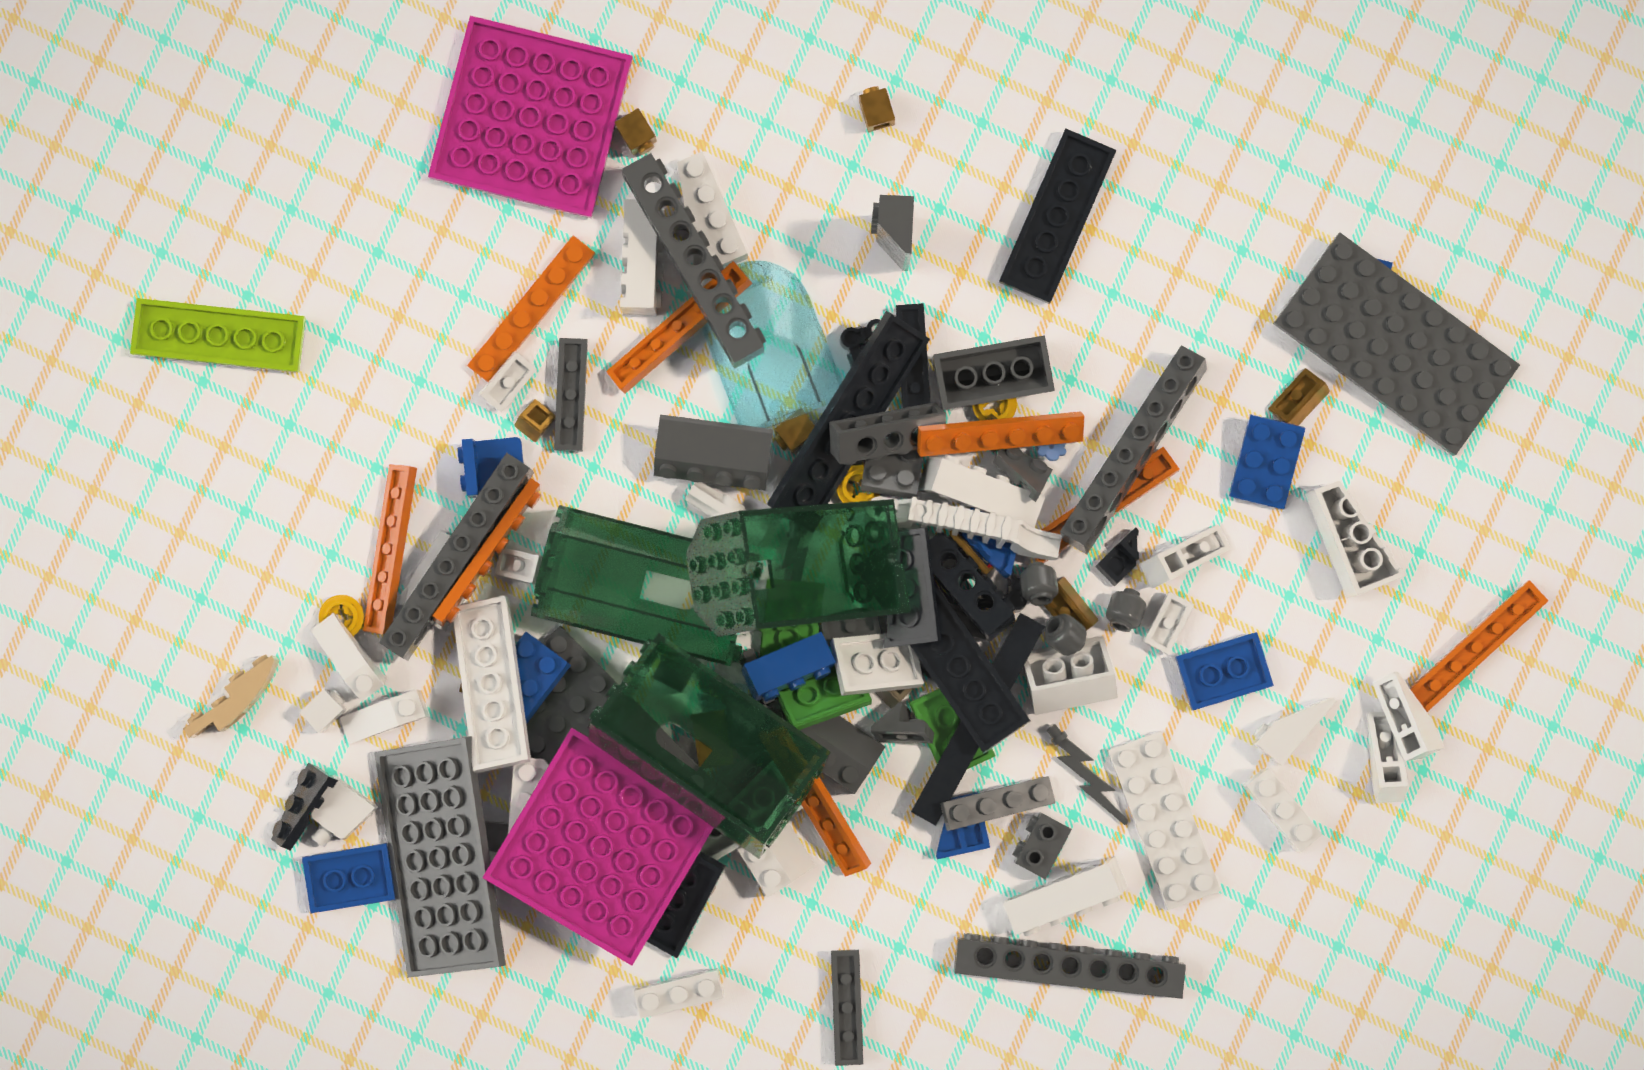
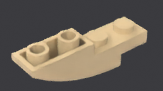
[183,654,280,738]

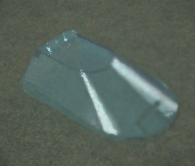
[702,260,842,428]

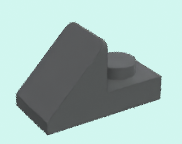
[871,701,934,743]

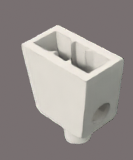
[310,775,379,847]

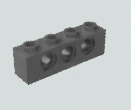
[829,402,946,465]

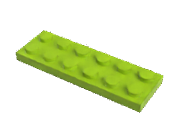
[130,298,306,373]

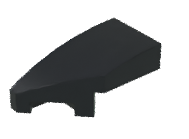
[1095,527,1139,587]

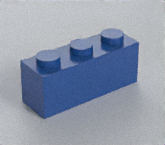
[741,632,836,702]

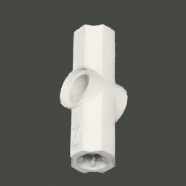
[685,482,769,545]

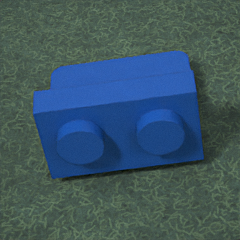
[457,437,524,498]

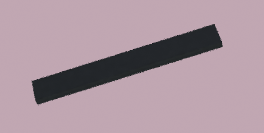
[911,613,1045,826]

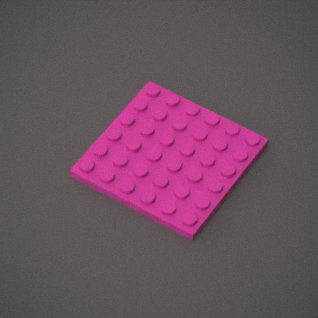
[428,15,633,219]
[482,727,721,966]

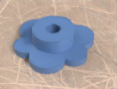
[1036,443,1066,461]

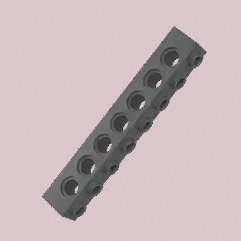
[621,153,766,369]
[1060,345,1207,555]
[379,453,534,661]
[954,933,1186,999]

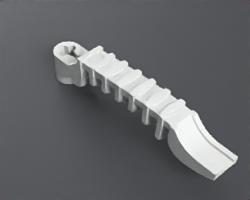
[866,496,1062,561]

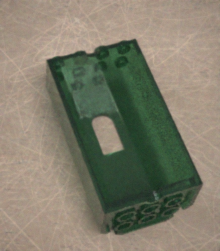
[686,499,910,637]
[530,505,764,668]
[587,633,831,859]

